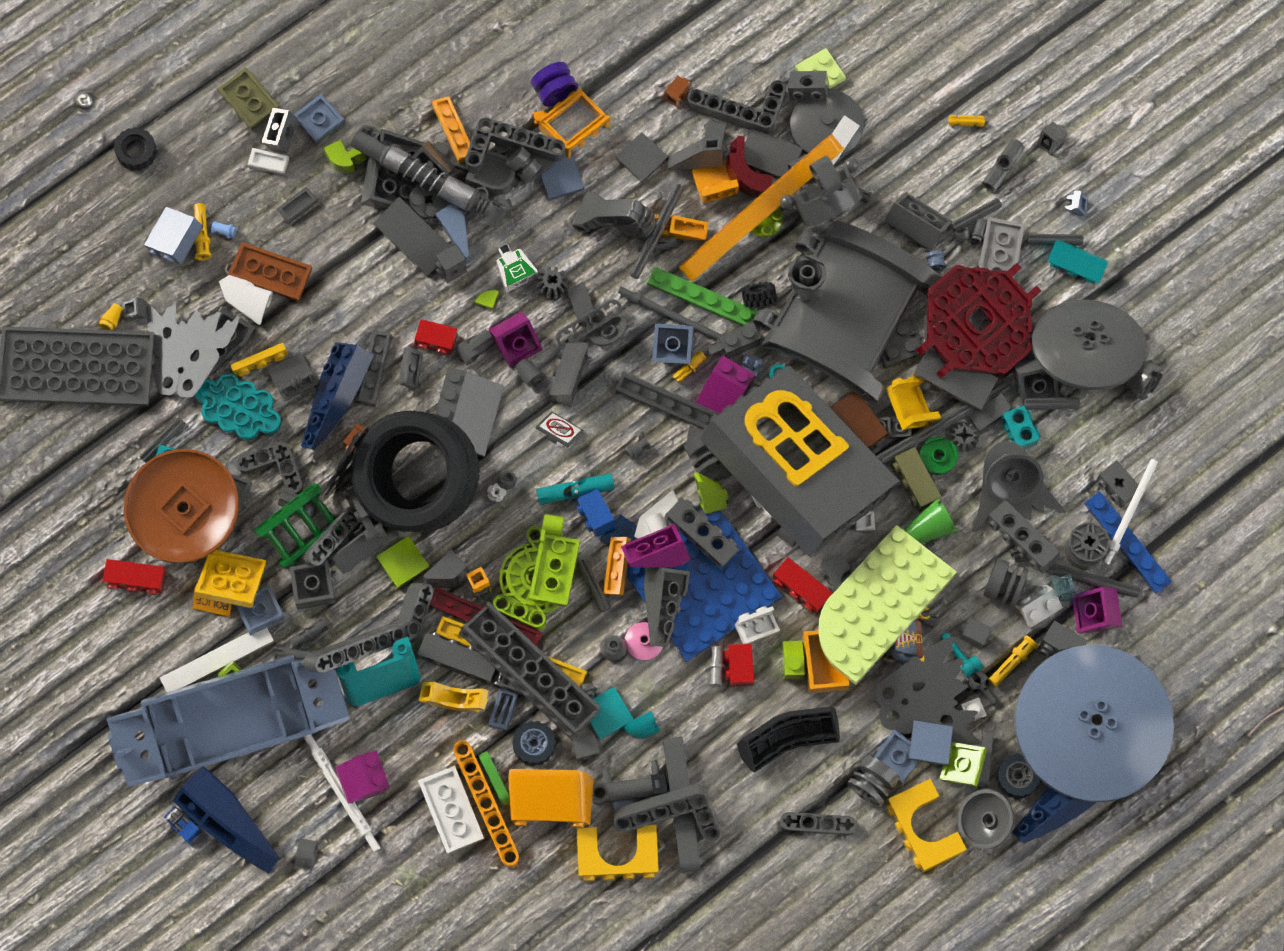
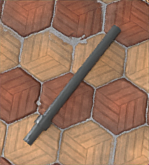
[618,286,721,340]

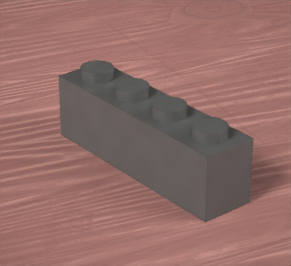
[417,632,497,685]

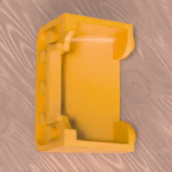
[509,769,594,828]

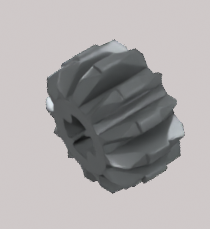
[537,266,568,299]

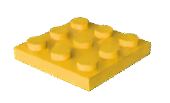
[195,550,267,608]

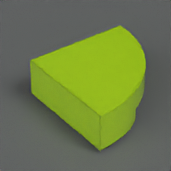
[475,290,499,310]

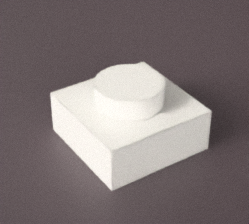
[960,698,987,722]

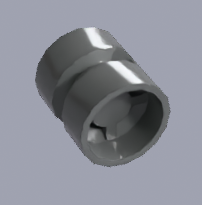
[506,146,542,182]

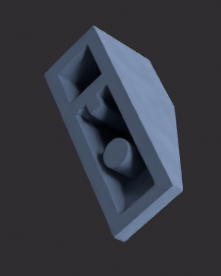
[435,204,470,264]

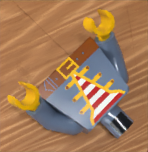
[886,607,930,665]

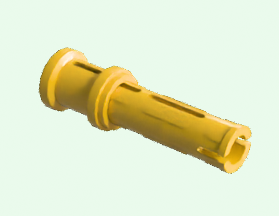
[194,203,212,261]
[988,635,1038,687]

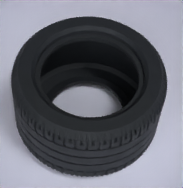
[351,410,480,532]

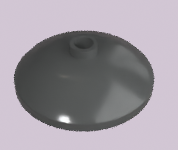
[985,453,1044,505]
[958,789,1014,849]

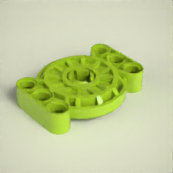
[493,526,579,631]

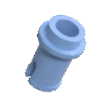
[211,221,237,239]

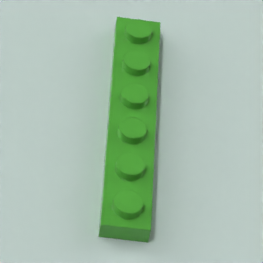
[647,267,758,326]

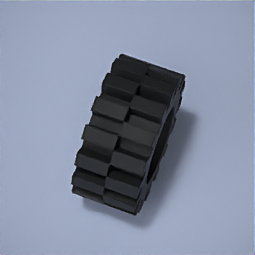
[741,282,777,309]

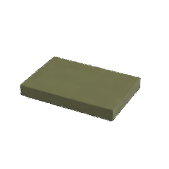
[217,67,281,131]

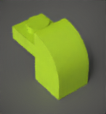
[324,140,368,173]

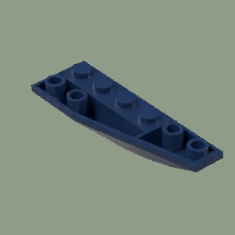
[301,342,374,450]
[172,766,280,874]
[1012,787,1096,843]

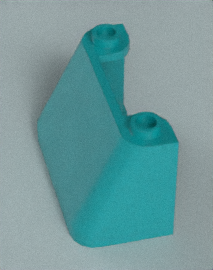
[335,637,421,707]

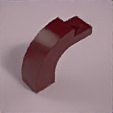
[725,136,772,198]

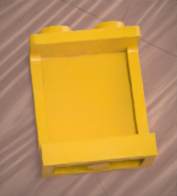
[886,376,941,430]

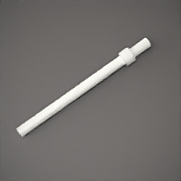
[1102,459,1158,565]

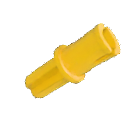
[673,350,707,383]

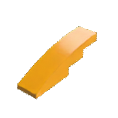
[654,214,709,241]

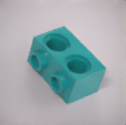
[1001,405,1040,450]

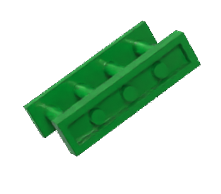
[253,483,340,568]

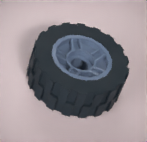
[512,721,556,766]

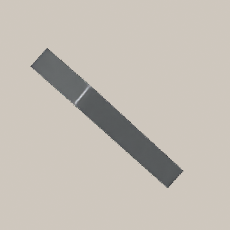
[303,582,433,673]

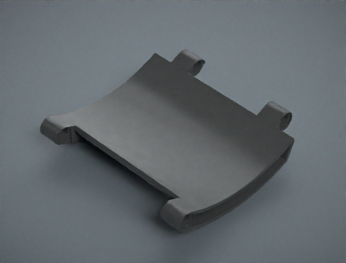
[752,220,942,404]

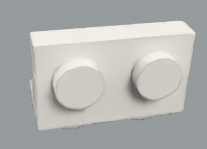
[1015,585,1063,628]
[735,606,780,644]

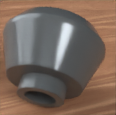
[600,635,627,661]

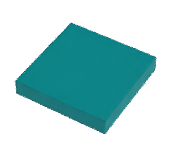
[590,687,634,740]

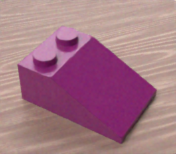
[696,355,755,413]
[621,524,690,568]

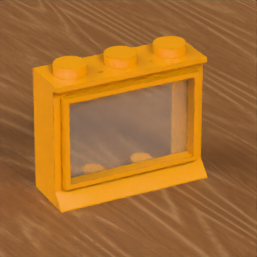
[539,88,610,159]

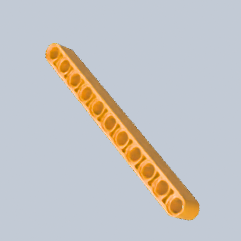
[679,134,844,282]

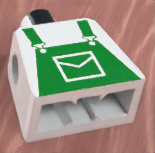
[496,245,538,293]

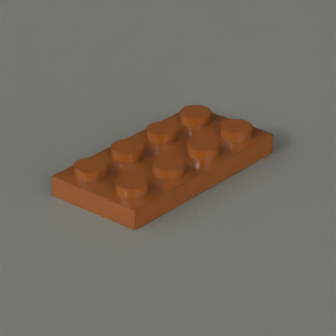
[228,242,313,302]

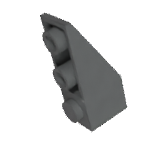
[668,137,724,171]

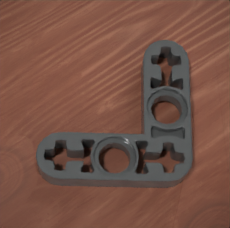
[236,442,303,495]

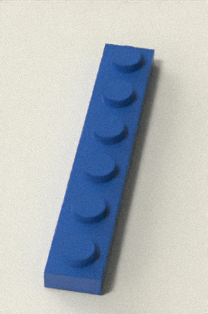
[1084,491,1172,594]

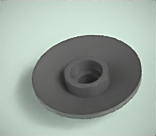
[591,317,627,346]

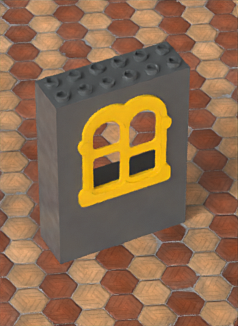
[700,365,899,557]

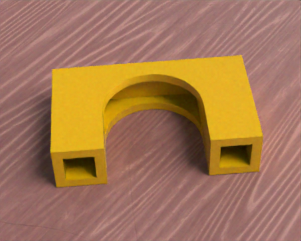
[886,779,967,873]
[577,825,659,882]

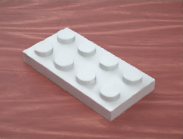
[418,766,484,854]

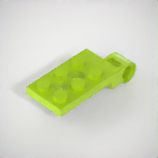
[529,514,580,607]

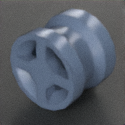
[926,250,946,271]

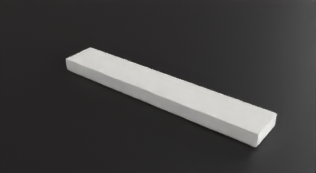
[160,628,274,692]

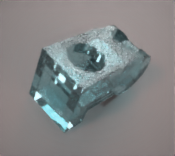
[1052,574,1076,601]

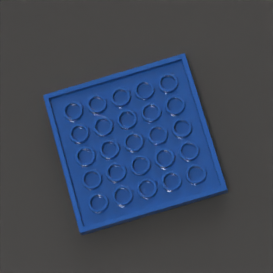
[626,510,782,662]

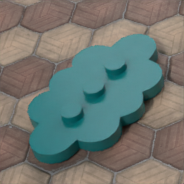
[195,374,282,441]

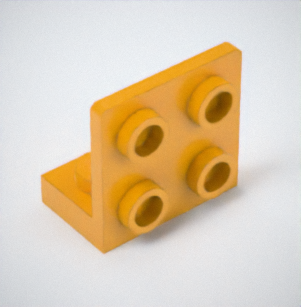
[692,160,739,204]

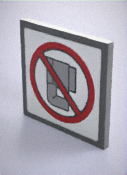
[536,411,584,447]

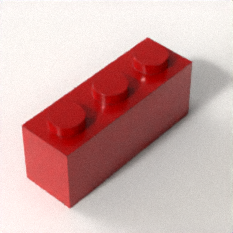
[772,557,833,615]
[102,559,167,595]

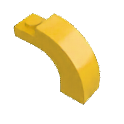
[419,682,489,712]

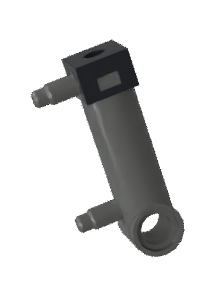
[592,760,667,806]

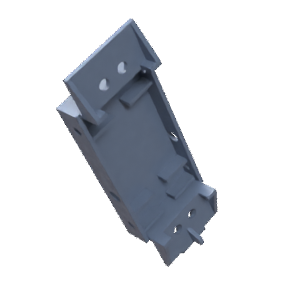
[107,654,350,787]

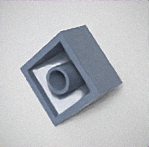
[652,324,694,364]

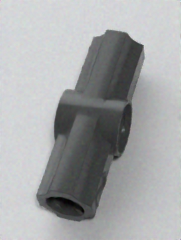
[982,139,1025,192]

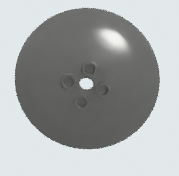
[1032,300,1147,390]

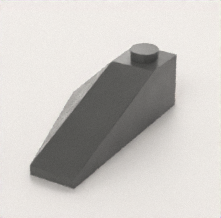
[191,306,255,376]
[644,567,690,647]

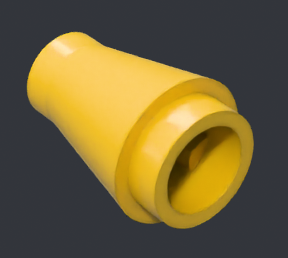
[98,303,123,330]

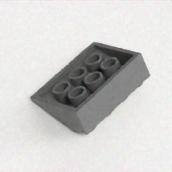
[361,129,425,210]
[429,367,504,458]

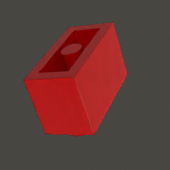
[414,319,458,356]
[724,643,754,687]

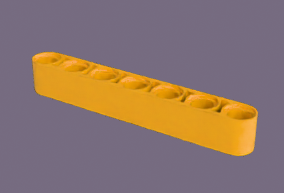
[453,740,519,869]

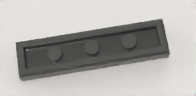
[357,330,392,406]

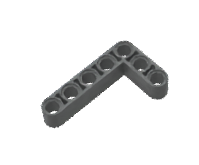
[687,80,786,134]
[465,117,565,173]
[614,784,720,842]

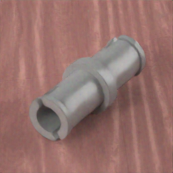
[709,646,725,687]

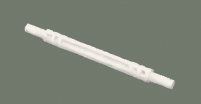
[303,734,381,852]

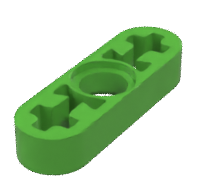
[478,751,510,806]

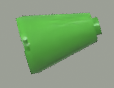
[904,498,958,543]

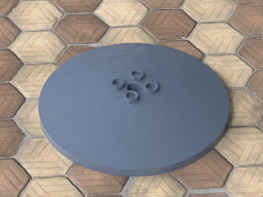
[1015,645,1174,802]

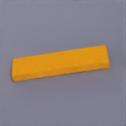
[432,96,470,163]

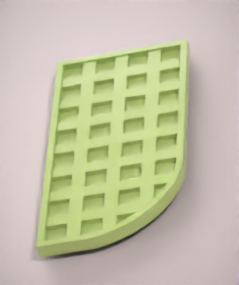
[819,525,957,685]

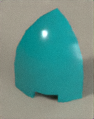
[623,711,660,739]

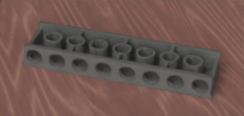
[459,602,601,740]

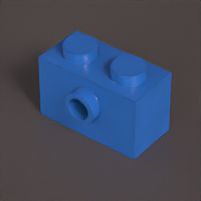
[576,489,616,538]

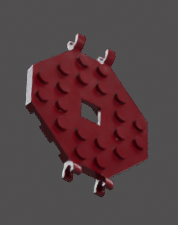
[916,263,1041,379]

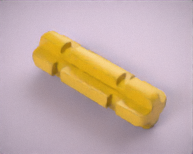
[948,115,985,127]

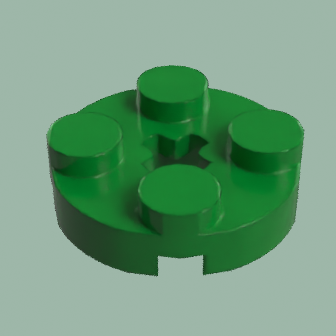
[919,436,958,475]

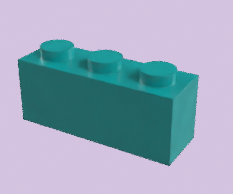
[1047,239,1109,284]

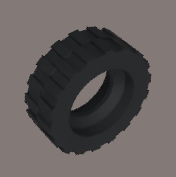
[114,127,157,171]

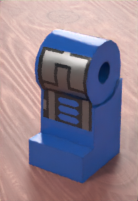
[164,806,201,844]

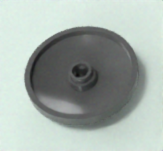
[790,89,864,159]

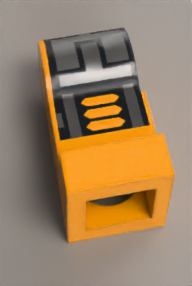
[466,567,491,600]

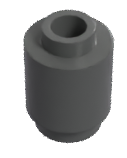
[515,359,543,387]

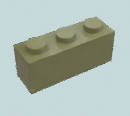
[892,447,941,512]

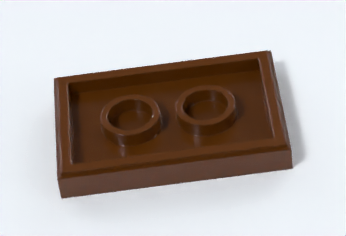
[830,391,889,449]

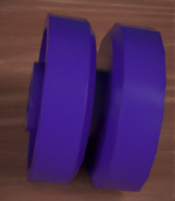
[531,62,578,107]

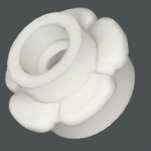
[487,483,506,502]

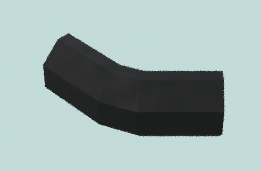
[737,706,840,773]

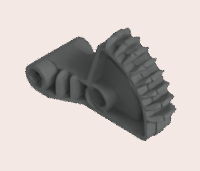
[572,192,655,240]

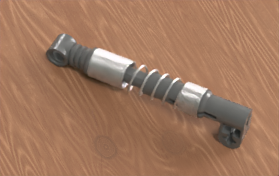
[350,125,508,226]

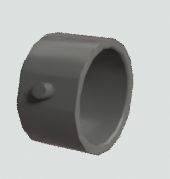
[295,838,318,870]

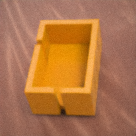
[802,630,849,694]

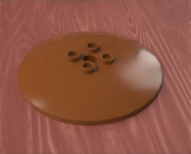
[124,449,239,563]

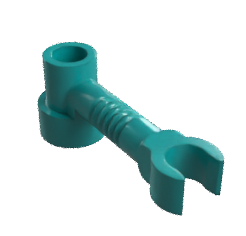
[940,631,984,678]

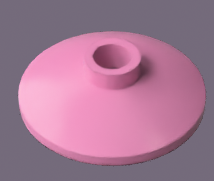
[625,622,663,661]

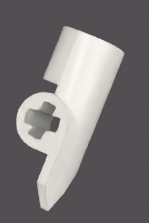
[219,275,273,325]
[634,490,687,539]

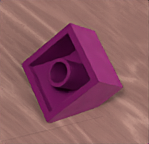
[489,311,543,368]
[1072,587,1122,634]
[335,750,390,804]

